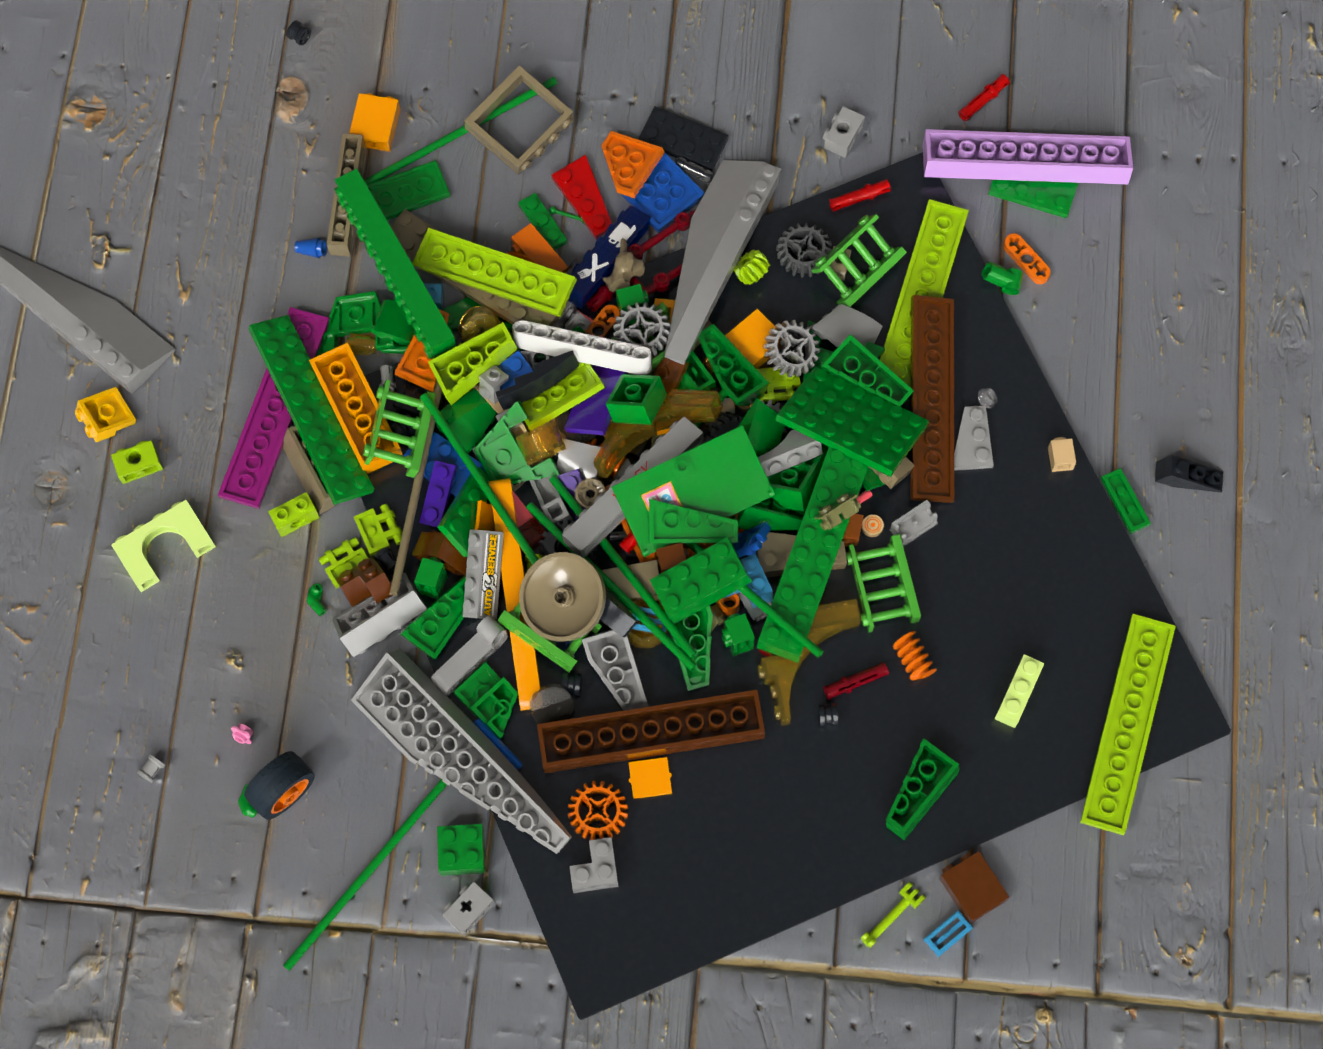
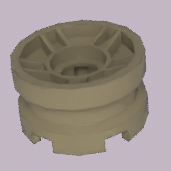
[575,478,606,509]

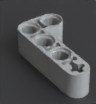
[431,615,508,696]

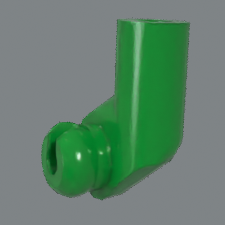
[307,583,327,617]
[238,784,257,818]

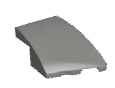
[810,304,883,347]
[557,438,605,498]

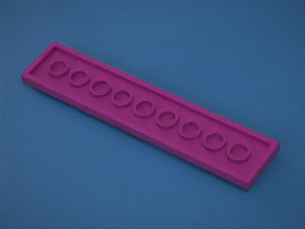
[218,307,329,509]

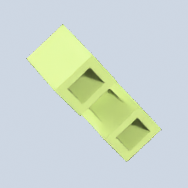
[995,654,1044,728]

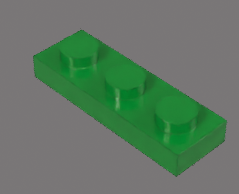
[518,193,567,250]
[1101,468,1151,534]

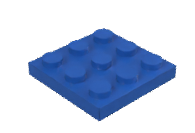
[621,152,705,233]

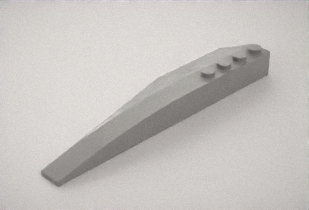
[664,160,782,365]
[0,247,176,395]

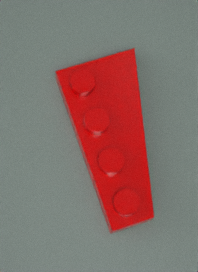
[551,155,613,239]

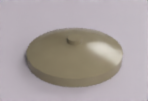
[519,552,606,642]

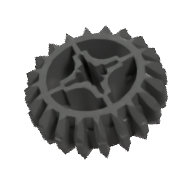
[776,223,832,278]

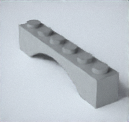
[496,409,573,525]
[758,430,823,477]

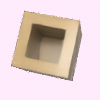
[1048,437,1076,472]

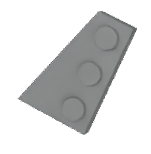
[954,405,994,471]

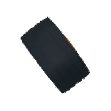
[244,751,315,820]

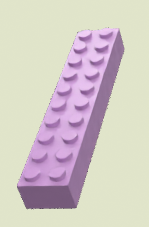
[922,129,1133,184]

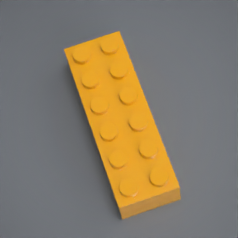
[309,342,403,474]

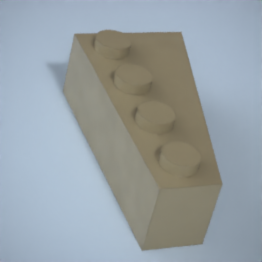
[756,532,847,578]

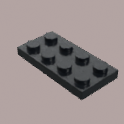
[638,106,729,171]

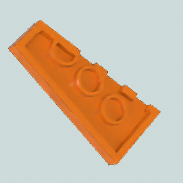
[395,309,449,392]

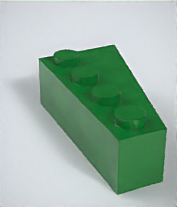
[820,334,914,406]
[886,738,959,840]

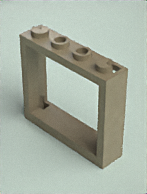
[464,65,573,175]

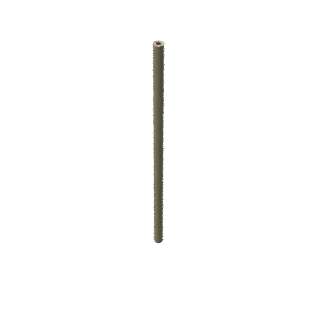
[389,379,442,596]

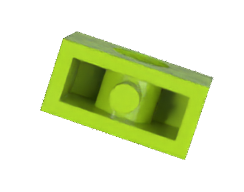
[111,440,163,484]
[268,492,320,538]

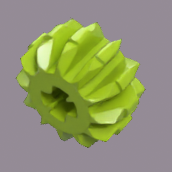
[734,250,770,285]

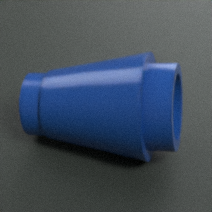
[295,238,327,258]

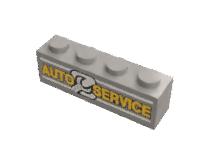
[463,530,504,619]

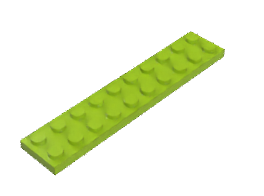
[880,199,969,396]
[1080,614,1176,836]

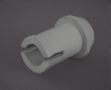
[379,365,396,392]

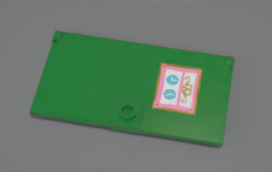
[611,425,775,557]

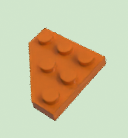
[601,131,664,198]

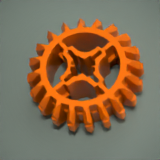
[568,781,628,840]

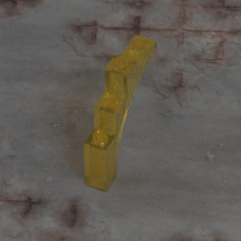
[593,389,723,478]
[757,599,861,726]

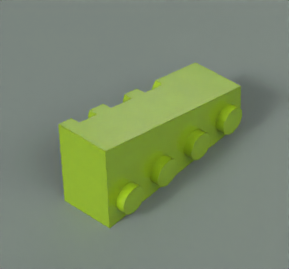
[428,322,518,406]

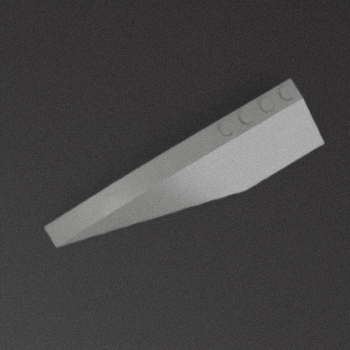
[351,649,571,854]

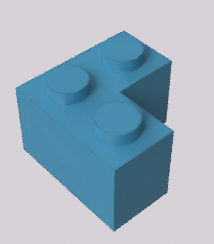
[724,554,773,609]

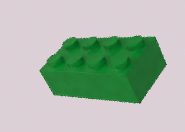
[650,537,753,624]

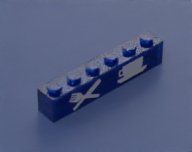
[568,205,651,309]

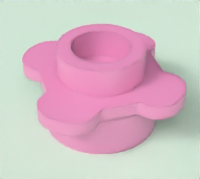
[231,724,253,744]

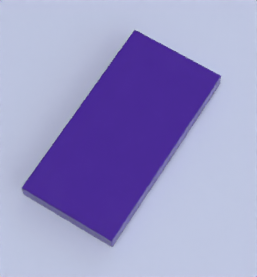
[564,364,629,435]

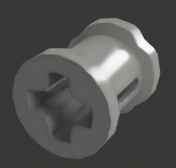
[136,754,166,783]

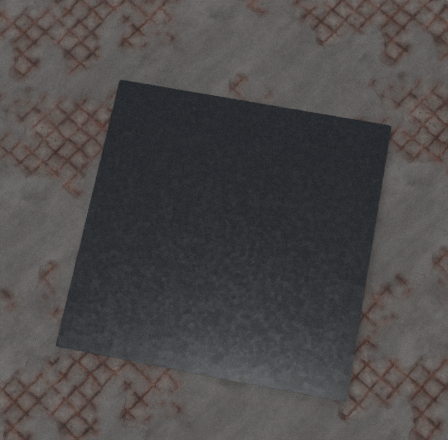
[361,152,1231,1020]

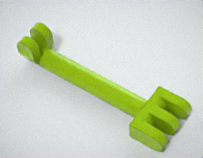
[860,882,926,948]

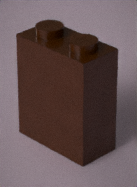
[939,851,1009,924]

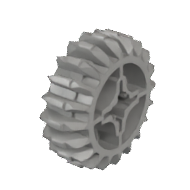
[613,302,670,356]
[763,320,820,377]

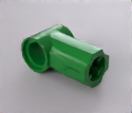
[981,261,1023,295]

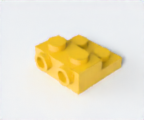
[75,387,136,442]

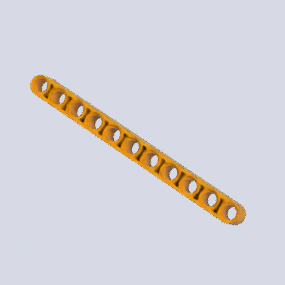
[489,478,543,711]

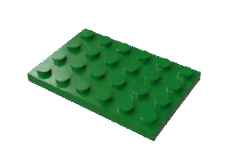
[776,366,929,477]

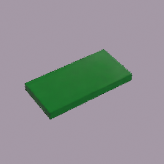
[367,160,451,220]

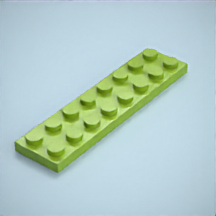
[412,228,577,317]

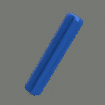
[474,719,522,770]

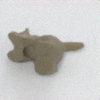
[602,238,645,292]

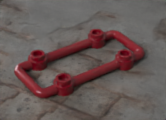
[627,209,696,295]

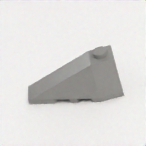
[582,629,649,710]

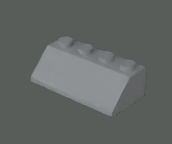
[332,573,427,657]

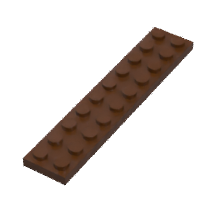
[910,295,954,503]

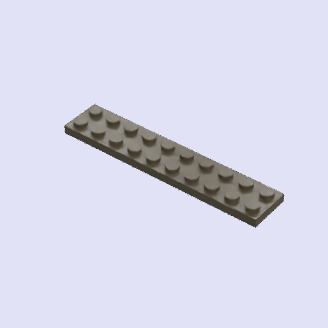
[391,209,566,326]

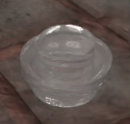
[978,388,997,409]

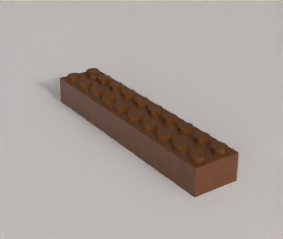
[537,690,765,773]

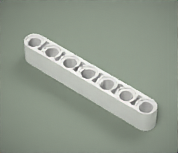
[512,320,652,375]

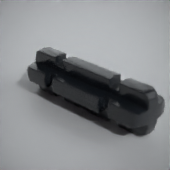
[676,157,714,183]

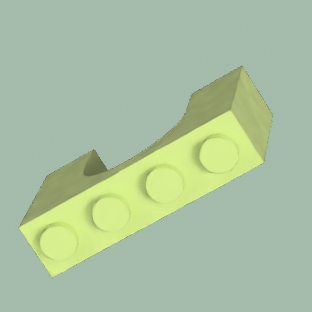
[111,500,216,592]

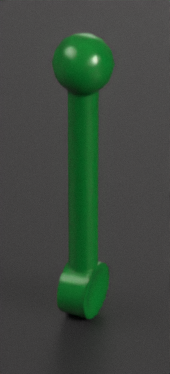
[549,206,585,225]

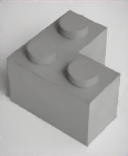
[569,837,618,893]

